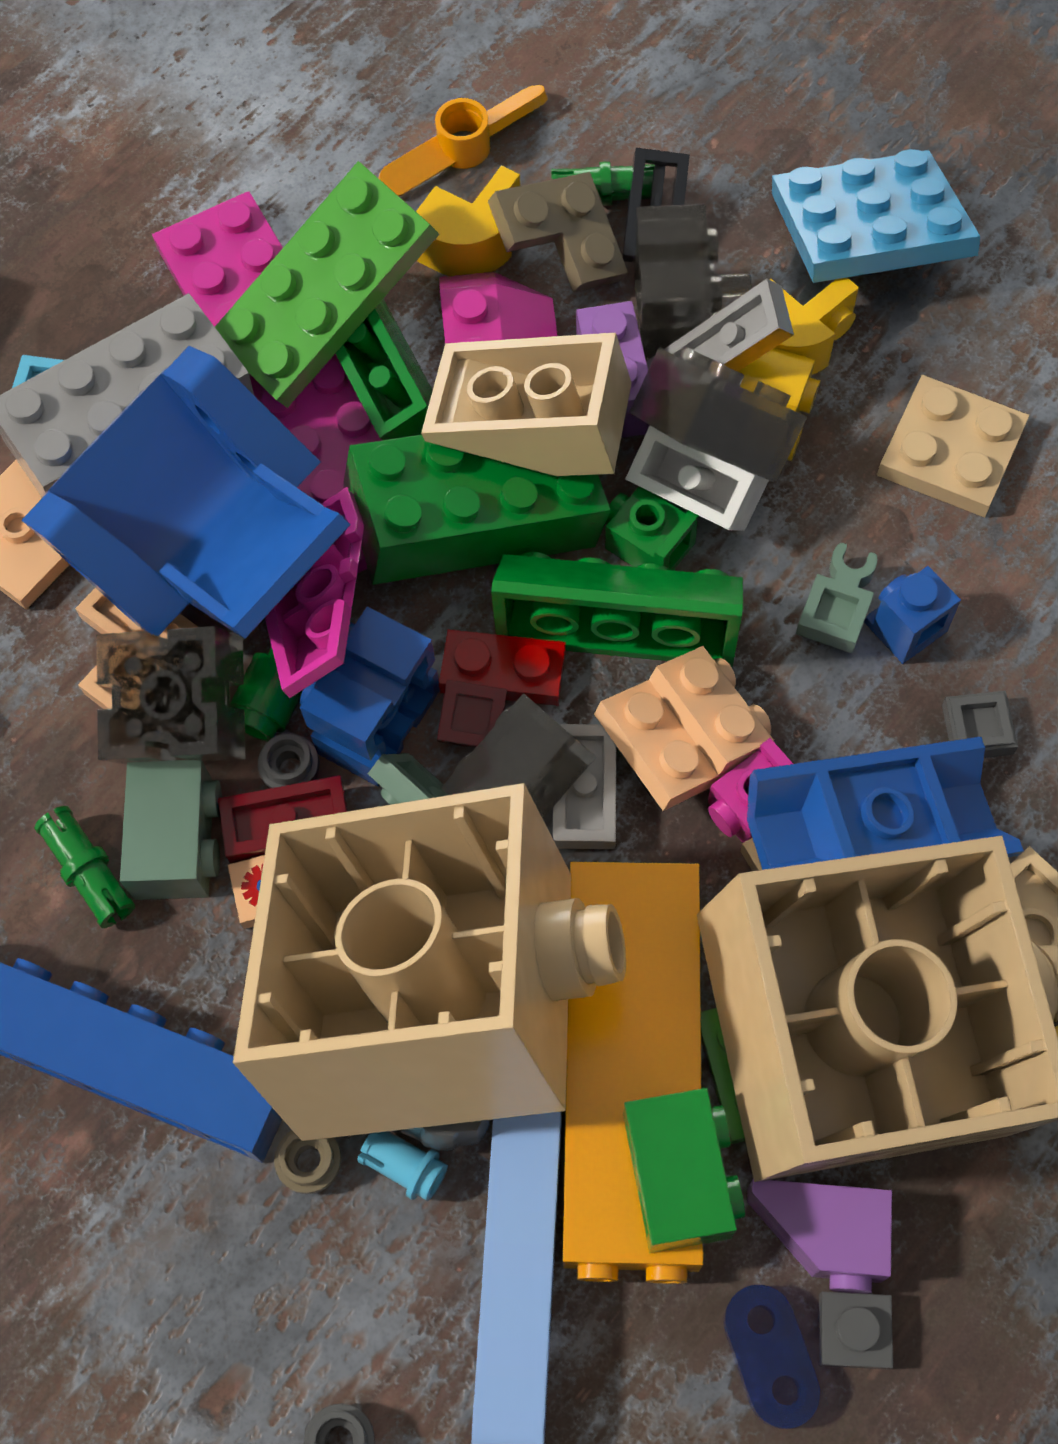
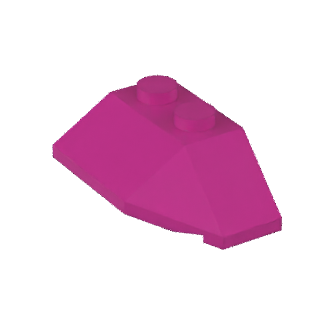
[439,272,557,343]

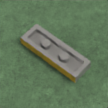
[646,279,794,420]

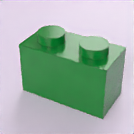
[623,1088,745,1253]

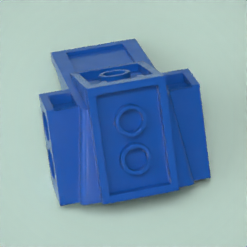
[22,346,351,639]

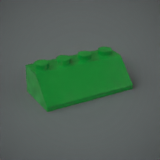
[491,552,743,668]

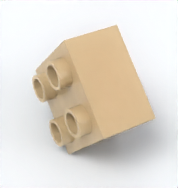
[233,783,626,1141]
[697,836,1058,1182]

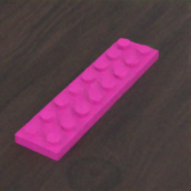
[152,191,382,573]

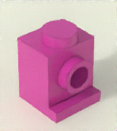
[708,738,793,843]

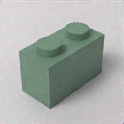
[120,759,222,900]

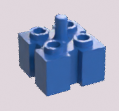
[300,607,440,787]

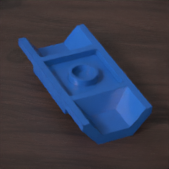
[747,737,1024,870]

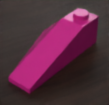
[265,487,364,698]

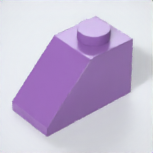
[747,1179,892,1294]

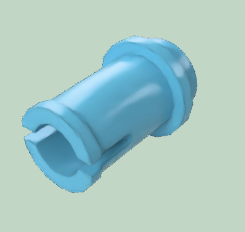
[358,1131,448,1201]

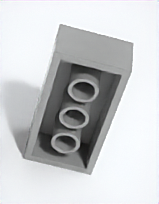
[0,293,254,497]

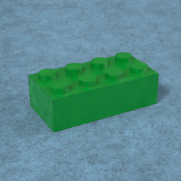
[343,435,611,585]

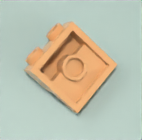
[594,646,774,811]

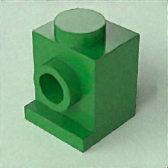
[605,486,699,571]

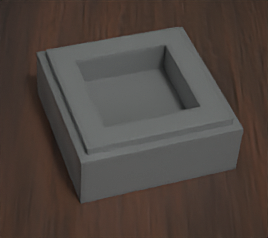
[942,691,1018,758]

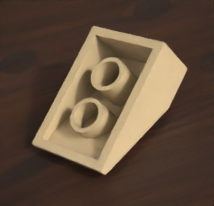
[421,332,632,476]

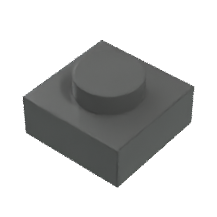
[819,1291,893,1370]

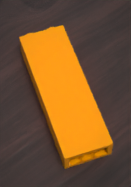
[563,862,703,1284]

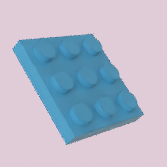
[772,149,980,283]

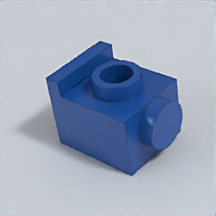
[864,566,961,664]

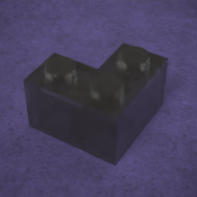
[629,346,807,483]

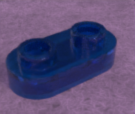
[723,1285,820,1429]

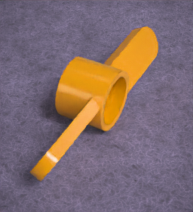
[378,85,548,197]

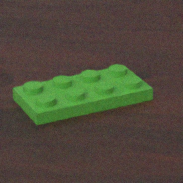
[215,161,439,408]

